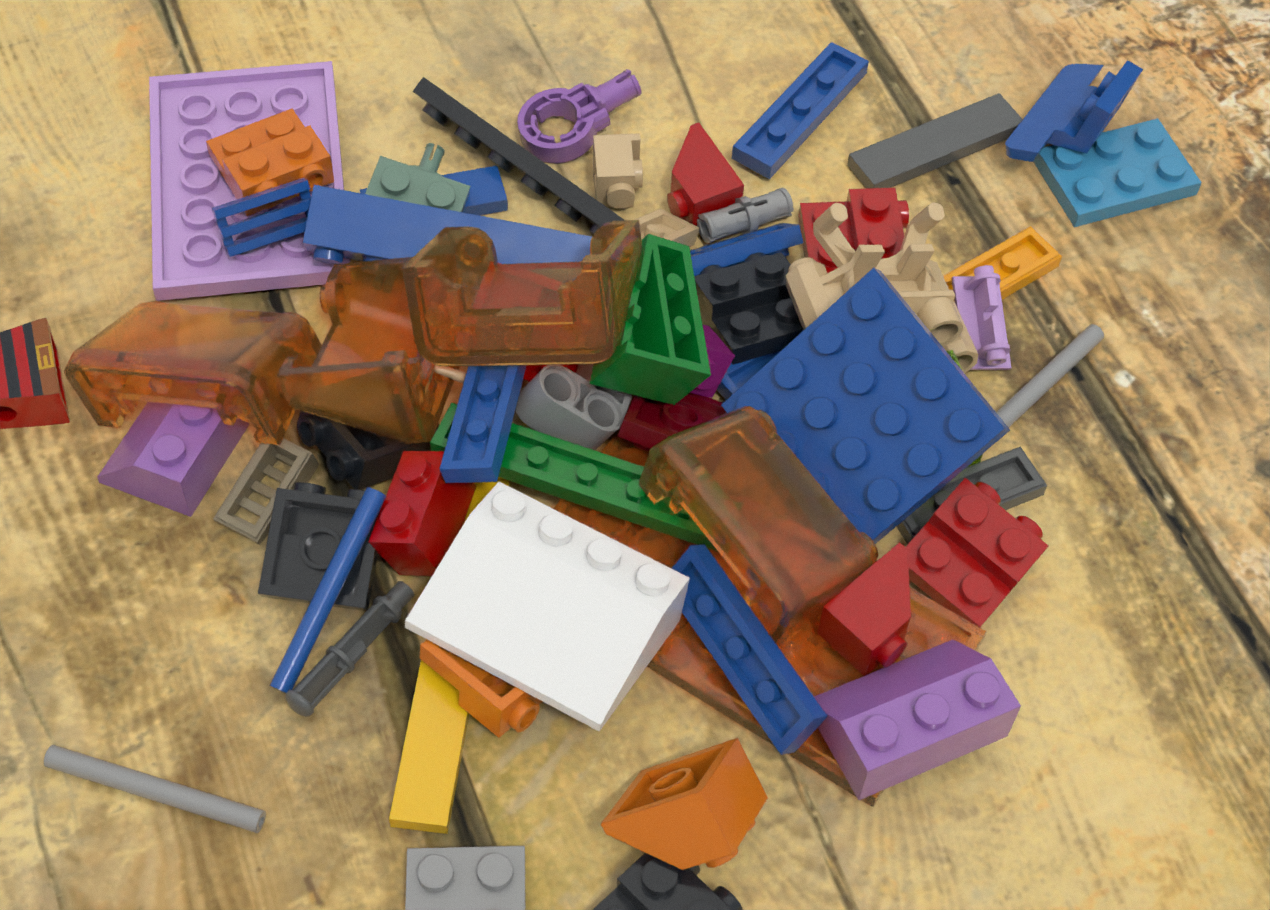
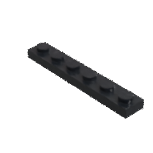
[412,77,628,242]

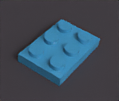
[1033,118,1202,227]

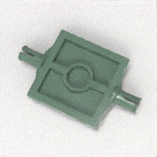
[365,143,471,290]

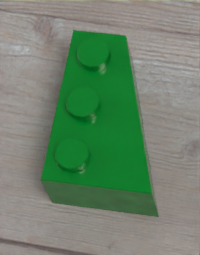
[589,234,711,405]

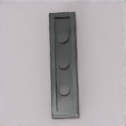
[847,93,1023,188]

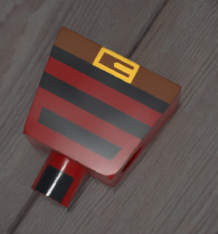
[0,318,70,429]

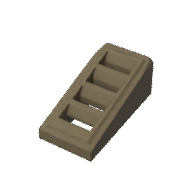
[213,431,319,545]

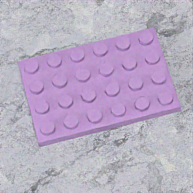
[149,61,353,301]

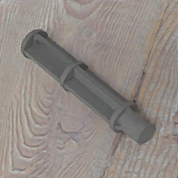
[285,581,415,717]

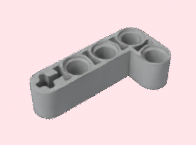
[516,304,632,450]

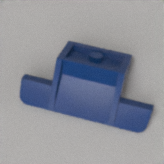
[1005,60,1143,162]

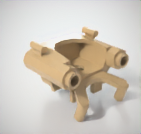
[785,202,978,374]

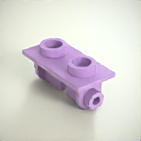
[951,265,1011,370]

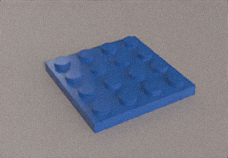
[721,268,1010,566]

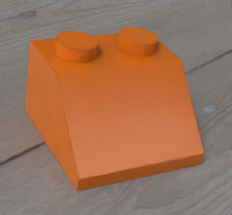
[601,738,768,870]

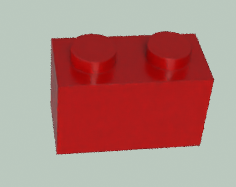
[368,451,477,577]

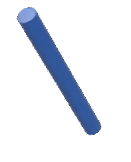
[269,487,387,693]

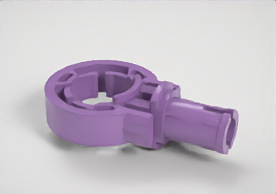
[517,69,642,163]

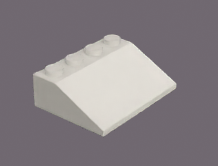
[405,482,690,732]

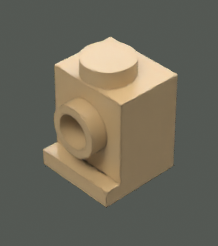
[593,133,643,208]

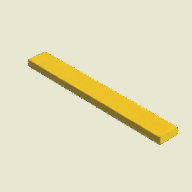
[389,477,512,834]

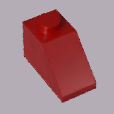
[667,122,744,226]
[817,542,911,676]

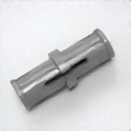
[697,188,794,243]

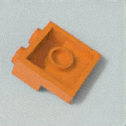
[206,108,334,216]
[420,640,543,738]

